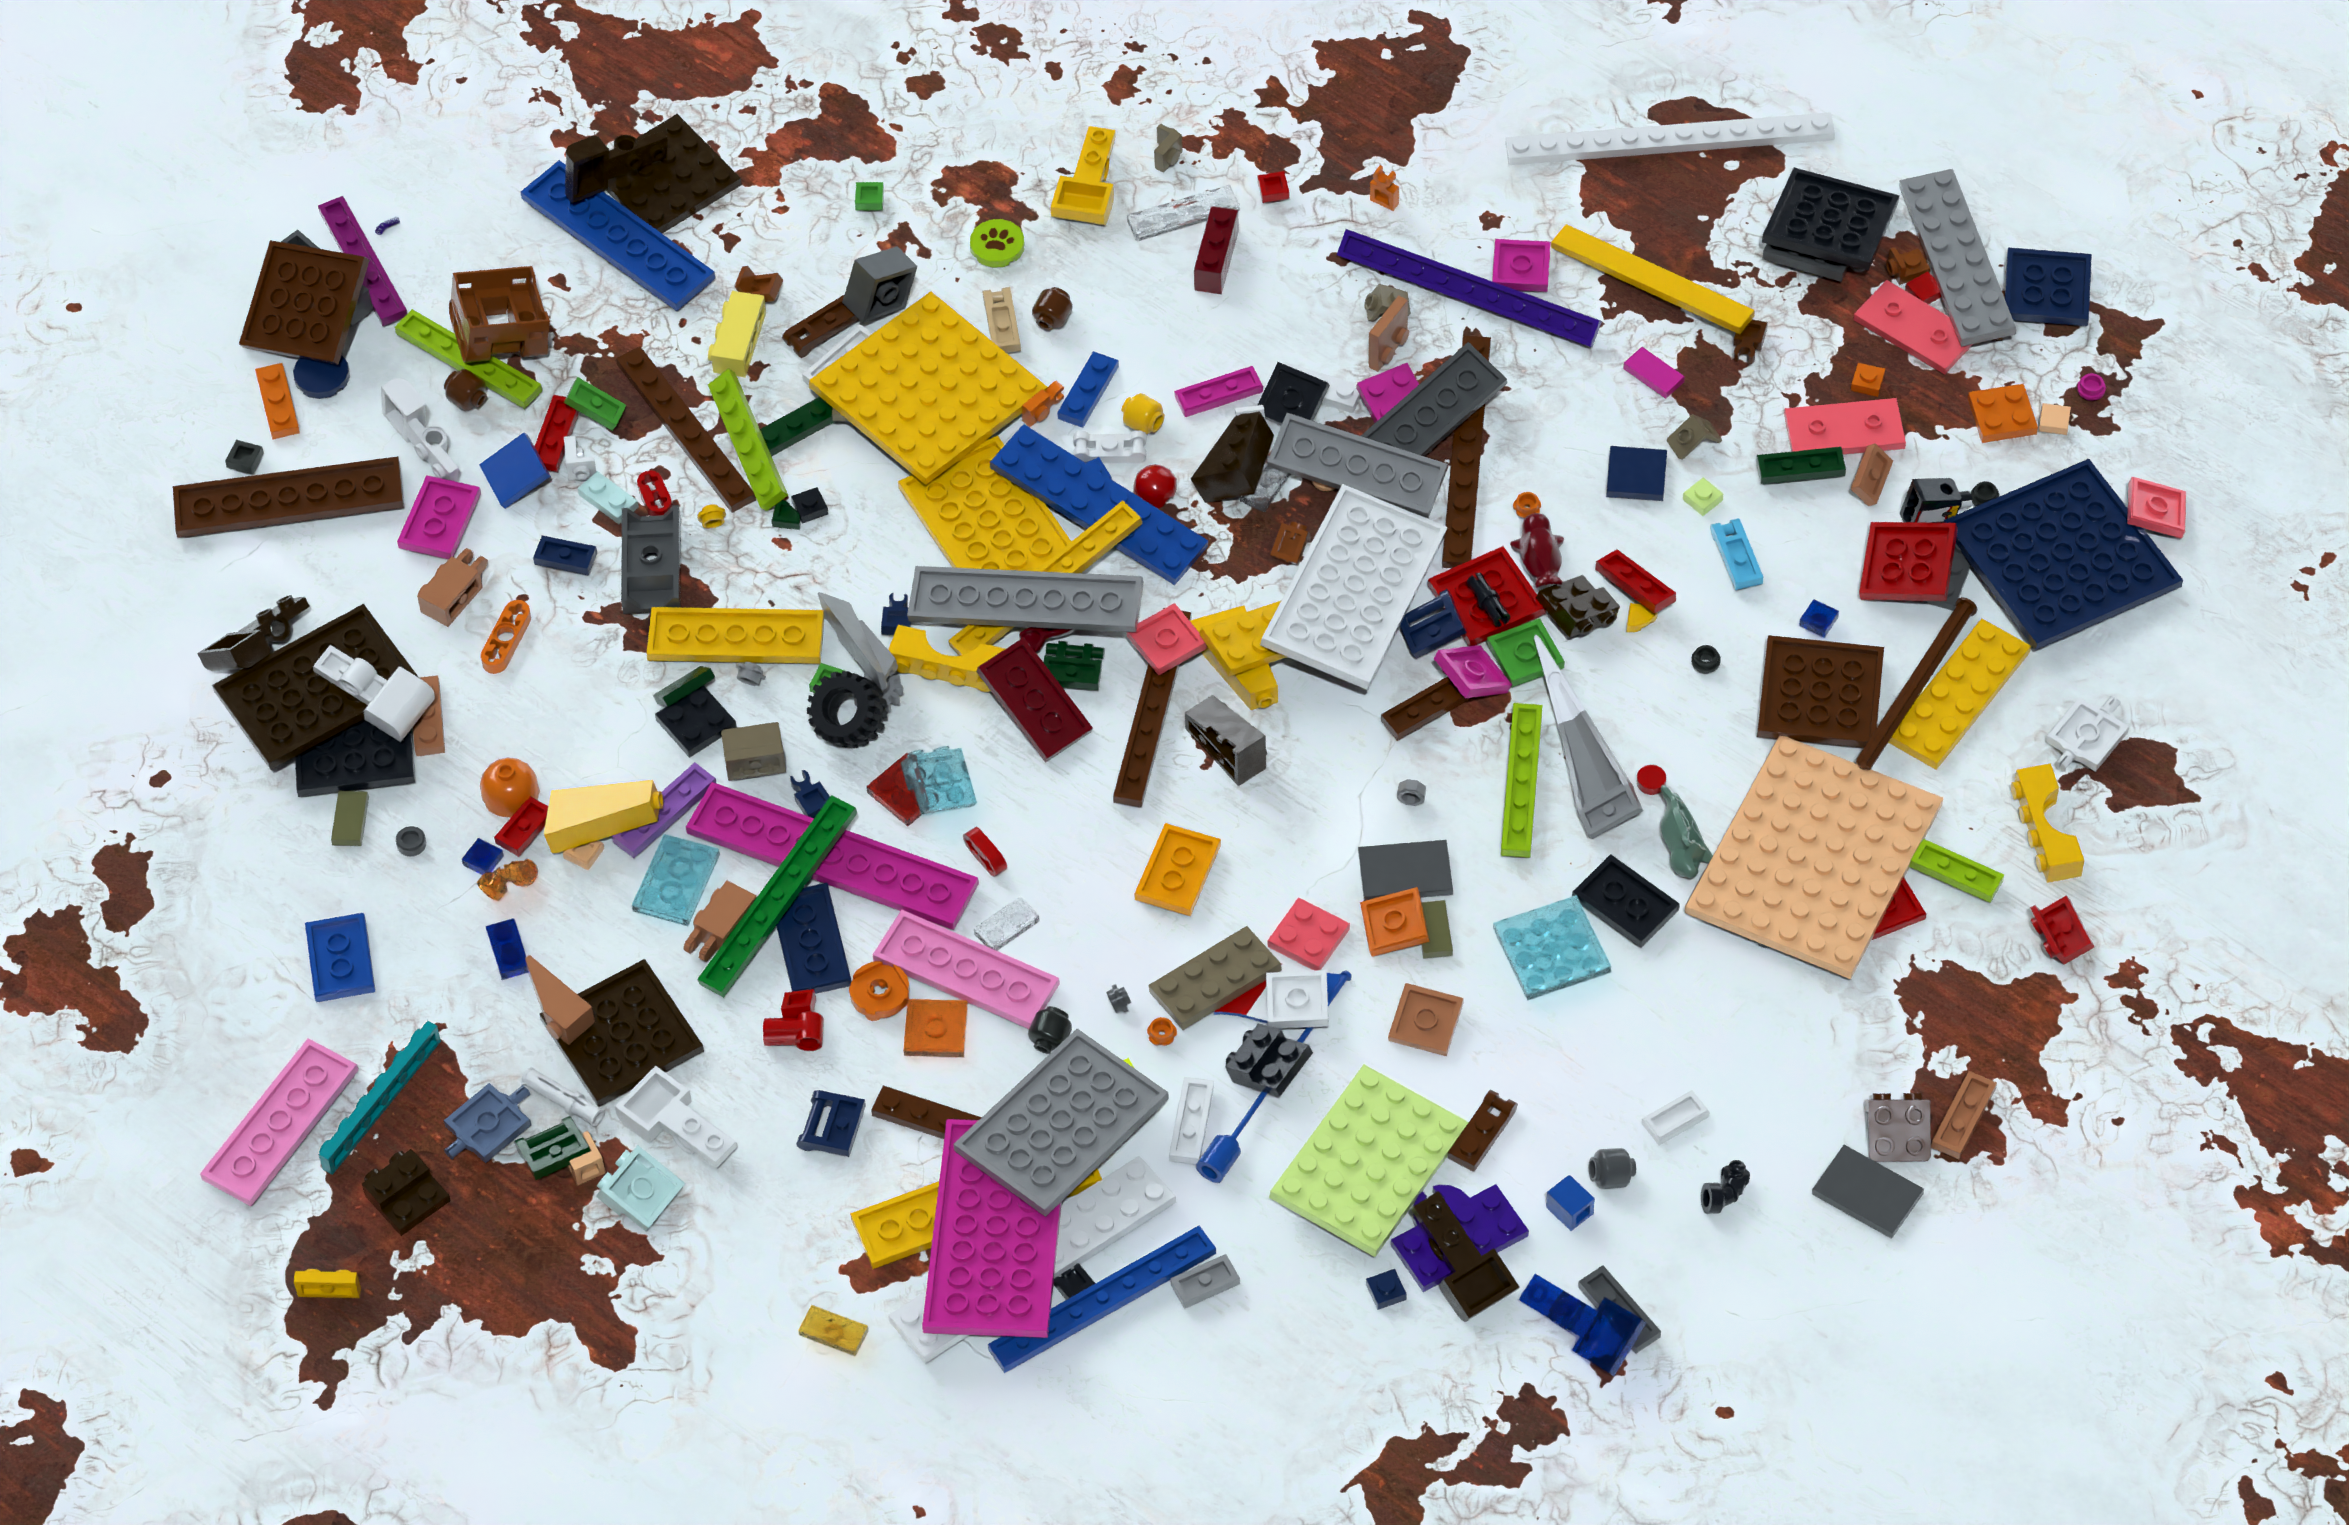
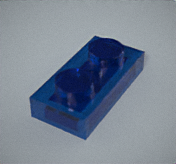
[485,918,528,980]

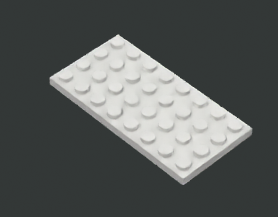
[1260,484,1448,690]

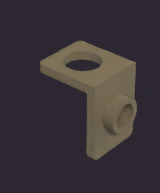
[1667,414,1722,460]

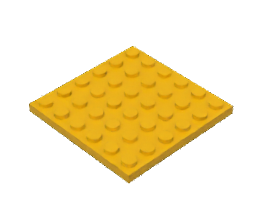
[809,291,1048,485]

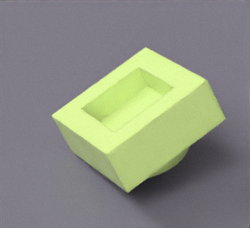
[1683,477,1724,516]

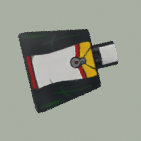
[1899,478,1972,523]

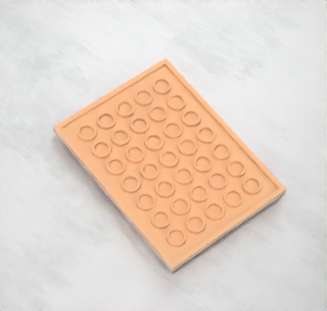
[1685,736,1943,979]

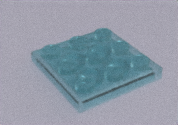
[1493,895,1611,1000]

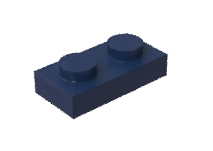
[533,535,597,575]

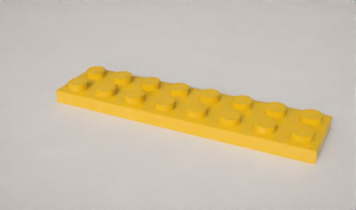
[850,1168,1102,1269]

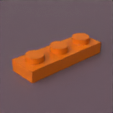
[255,363,300,440]

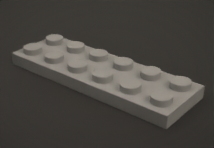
[1267,413,1448,518]

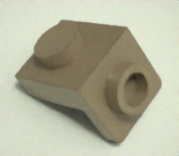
[1154,124,1183,173]
[1364,284,1411,322]

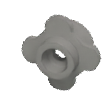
[736,662,766,686]

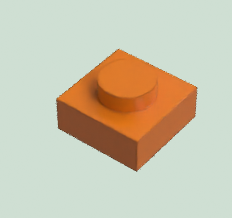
[1851,363,1885,397]

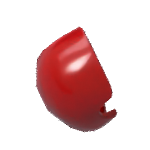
[1133,464,1177,508]

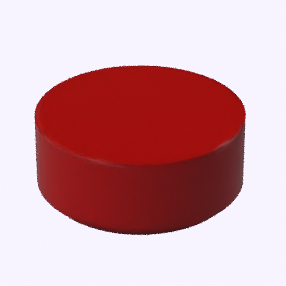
[1637,765,1667,795]

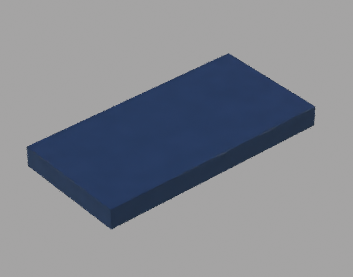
[776,883,852,994]

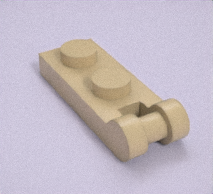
[982,287,1021,353]

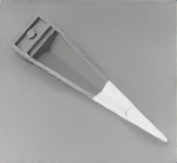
[1534,635,1643,839]

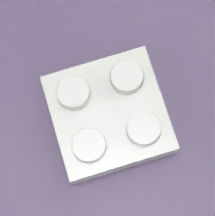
[1266,970,1329,1029]

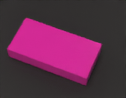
[1623,347,1685,399]

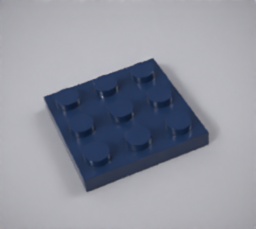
[2005,247,2092,326]

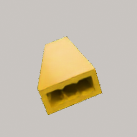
[1190,605,1278,710]
[544,780,663,853]

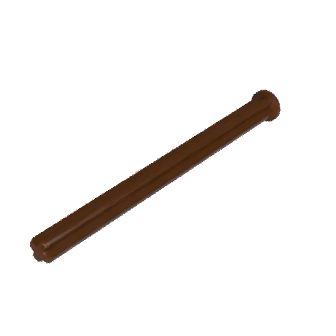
[1856,597,1978,770]

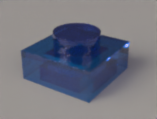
[1799,599,1839,638]
[462,838,504,877]

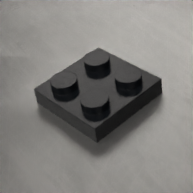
[1258,362,1330,425]
[655,685,737,758]

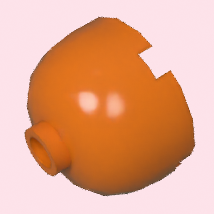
[480,757,540,817]

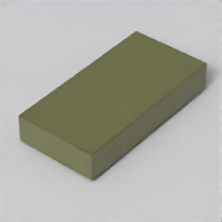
[331,791,369,846]
[1421,900,1453,959]

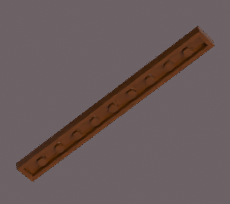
[1442,336,1491,569]

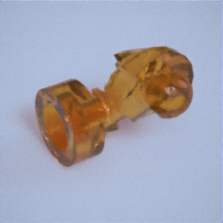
[477,859,538,901]

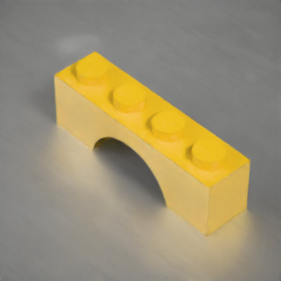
[888,625,1005,692]
[2011,763,2084,883]

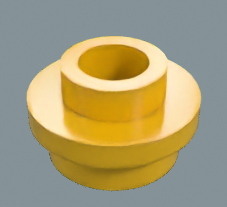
[697,504,726,528]

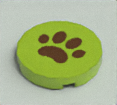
[970,219,1024,268]

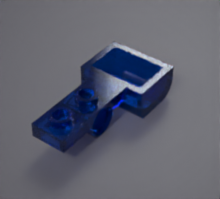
[1519,1273,1647,1377]

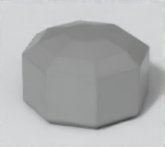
[1397,779,1426,806]

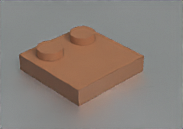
[1369,295,1409,372]
[1388,983,1464,1056]

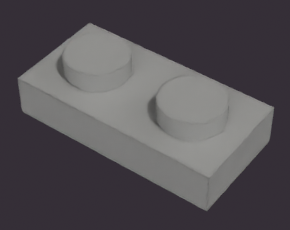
[1170,1254,1240,1309]

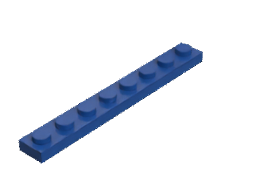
[988,1225,1216,1373]

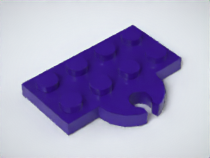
[1391,1184,1529,1293]

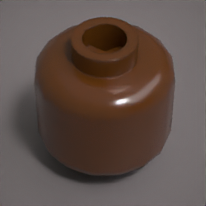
[1032,287,1073,330]
[444,369,487,411]

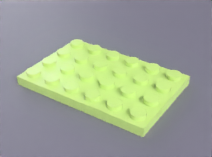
[1269,1064,1469,1257]

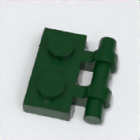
[1043,641,1105,691]

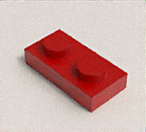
[494,796,548,857]

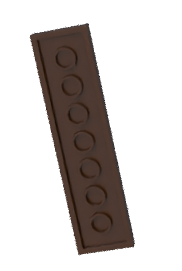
[173,456,404,538]

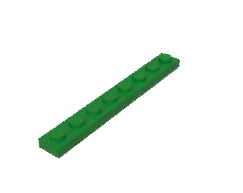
[697,795,857,998]

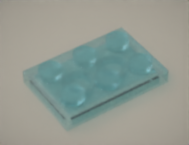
[632,834,720,926]

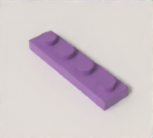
[612,762,716,858]

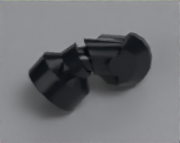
[1701,1160,1750,1214]

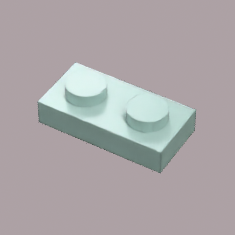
[578,471,639,524]

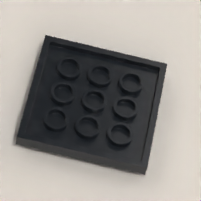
[1762,167,1900,271]
[295,719,415,797]

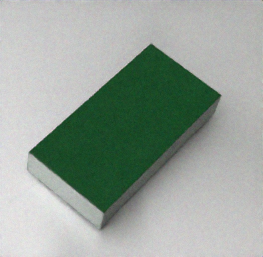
[653,666,715,707]

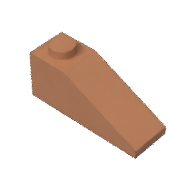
[525,955,595,1045]

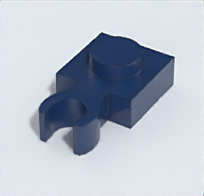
[881,593,911,635]
[790,770,830,818]

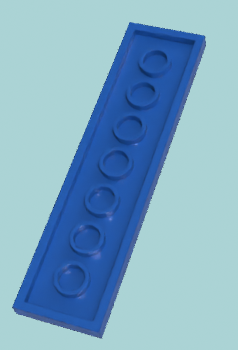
[520,160,715,311]
[990,424,1208,585]

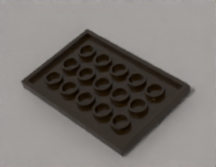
[212,604,419,770]

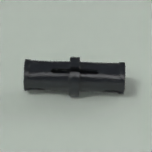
[1466,573,1511,627]

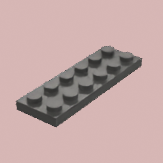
[1361,342,1507,456]

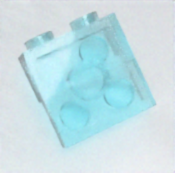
[901,746,977,814]

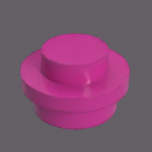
[2077,373,2106,400]

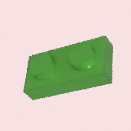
[564,377,626,431]

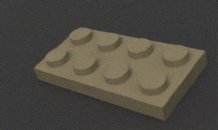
[1148,926,1282,1030]

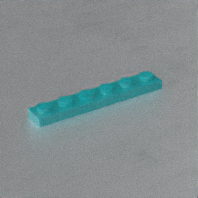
[318,1020,441,1175]

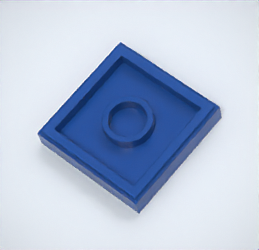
[479,432,551,509]

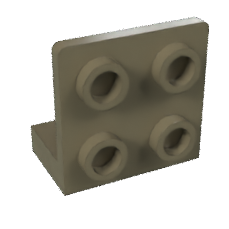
[721,722,786,781]

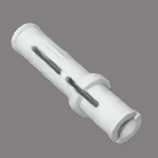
[521,1067,604,1127]

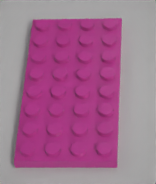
[922,1119,1062,1338]

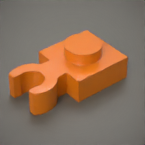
[1370,165,1399,211]
[1022,380,1064,427]

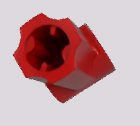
[763,1011,824,1051]

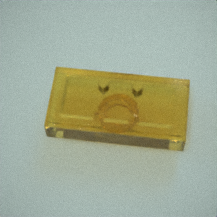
[798,1305,869,1356]

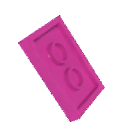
[397,475,481,559]

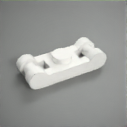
[1073,430,1147,463]

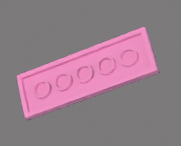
[872,909,1060,1029]
[200,1038,359,1206]

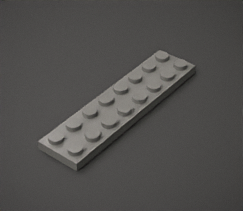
[1899,168,2016,347]
[907,566,1144,632]

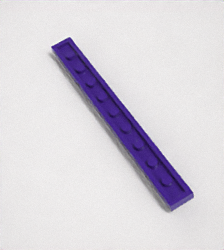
[1337,229,1602,347]

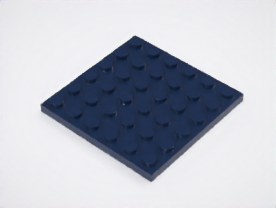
[1943,459,2183,650]

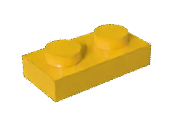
[294,1269,361,1298]

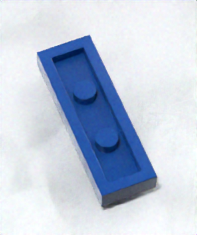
[1057,351,1119,428]

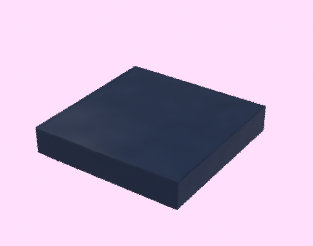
[1606,446,1667,501]

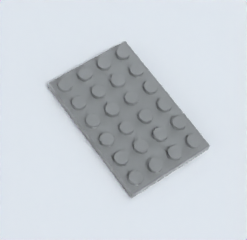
[953,1028,1169,1217]

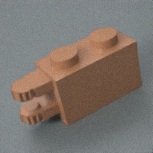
[417,548,488,627]
[683,880,757,962]

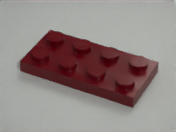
[976,637,1093,762]

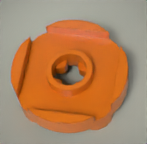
[849,961,910,1021]

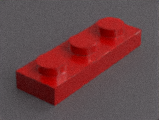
[534,395,579,472]
[1595,549,1676,614]

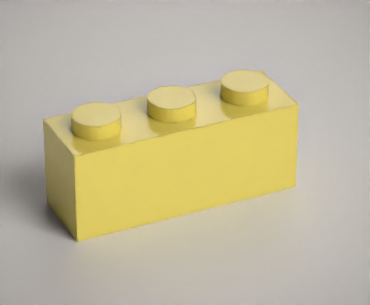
[708,291,766,378]

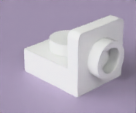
[564,436,596,481]

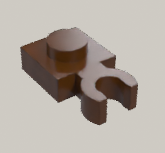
[1734,319,1768,364]

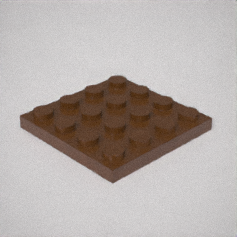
[239,240,370,365]
[1757,635,1884,748]

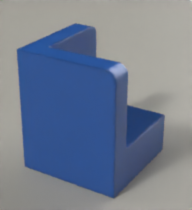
[1546,1175,1595,1231]

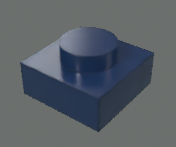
[1366,1269,1407,1310]

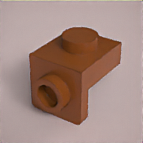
[735,266,783,302]

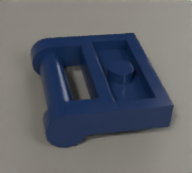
[1400,589,1467,659]
[796,1090,866,1157]

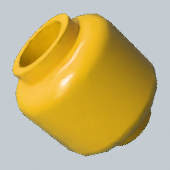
[1121,393,1165,435]

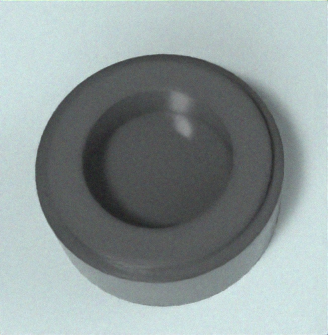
[396,826,426,857]

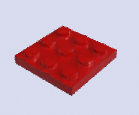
[1859,522,1958,601]
[1428,546,1546,646]

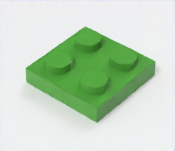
[1487,618,1565,687]

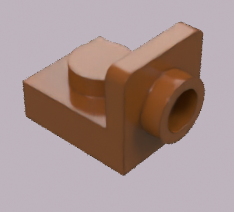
[1886,247,1930,285]
[1270,521,1312,566]

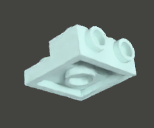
[596,1145,686,1231]

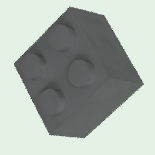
[842,246,918,323]

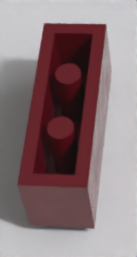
[1194,206,1239,295]

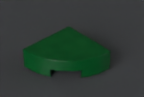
[772,500,801,530]

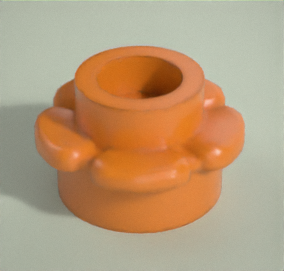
[1513,492,1541,518]
[1147,1017,1177,1046]

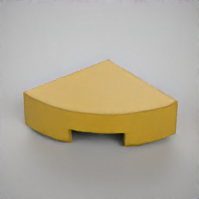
[1626,603,1659,632]

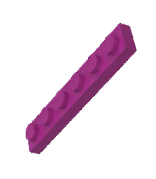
[318,196,407,326]

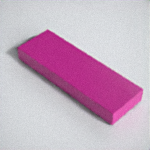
[1174,366,1263,417]

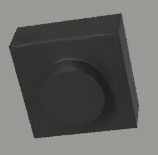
[225,439,264,475]

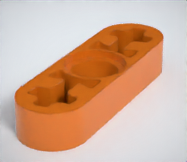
[480,600,531,674]

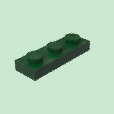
[760,397,836,456]
[1756,447,1846,484]

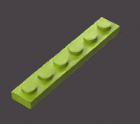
[395,309,542,409]
[708,368,788,511]
[1501,703,1543,858]

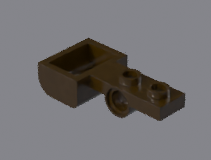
[565,131,668,203]
[197,595,310,671]
[1411,1191,1520,1322]

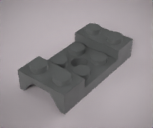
[621,505,681,614]

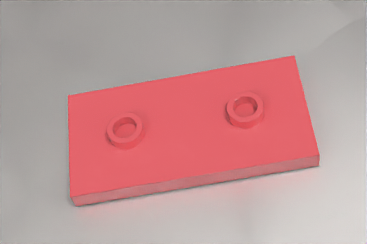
[1853,280,1973,375]
[1784,398,1906,454]

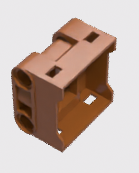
[449,266,550,363]

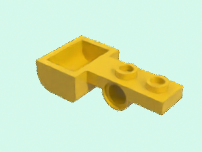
[1050,126,1116,225]

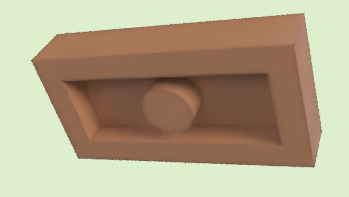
[1851,443,1893,506]

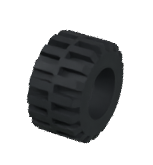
[807,671,888,748]

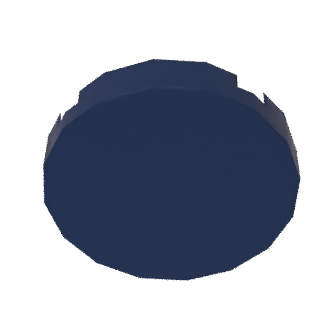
[293,355,350,399]

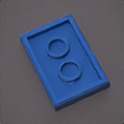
[305,912,375,1003]

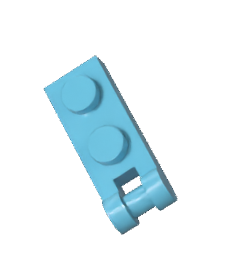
[1710,518,1764,590]

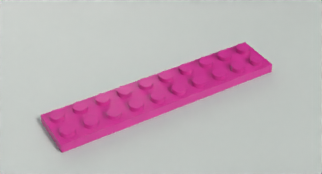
[686,782,979,930]

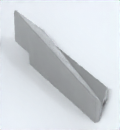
[818,592,898,690]

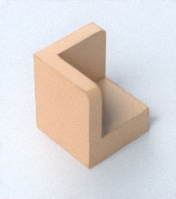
[568,1131,605,1185]

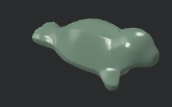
[1661,785,1713,879]

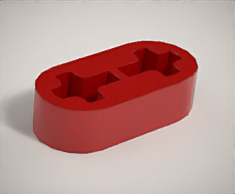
[637,470,672,516]
[963,827,1007,877]

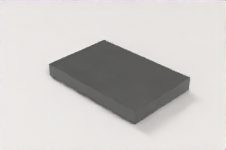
[1358,840,1453,901]
[1812,1144,1924,1239]

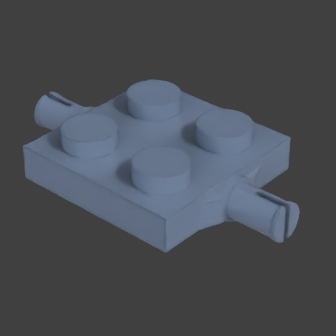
[444,1083,531,1163]

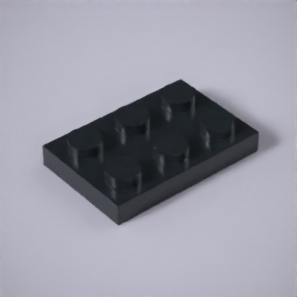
[1572,854,1680,948]

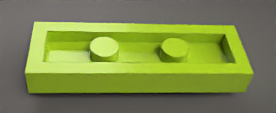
[1909,839,2004,903]

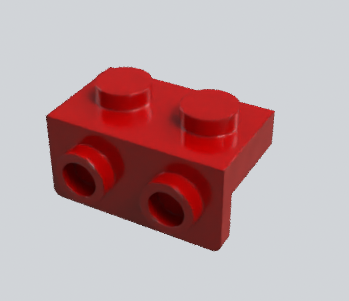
[2030,895,2095,965]

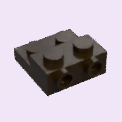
[1536,575,1620,638]
[362,1149,451,1236]

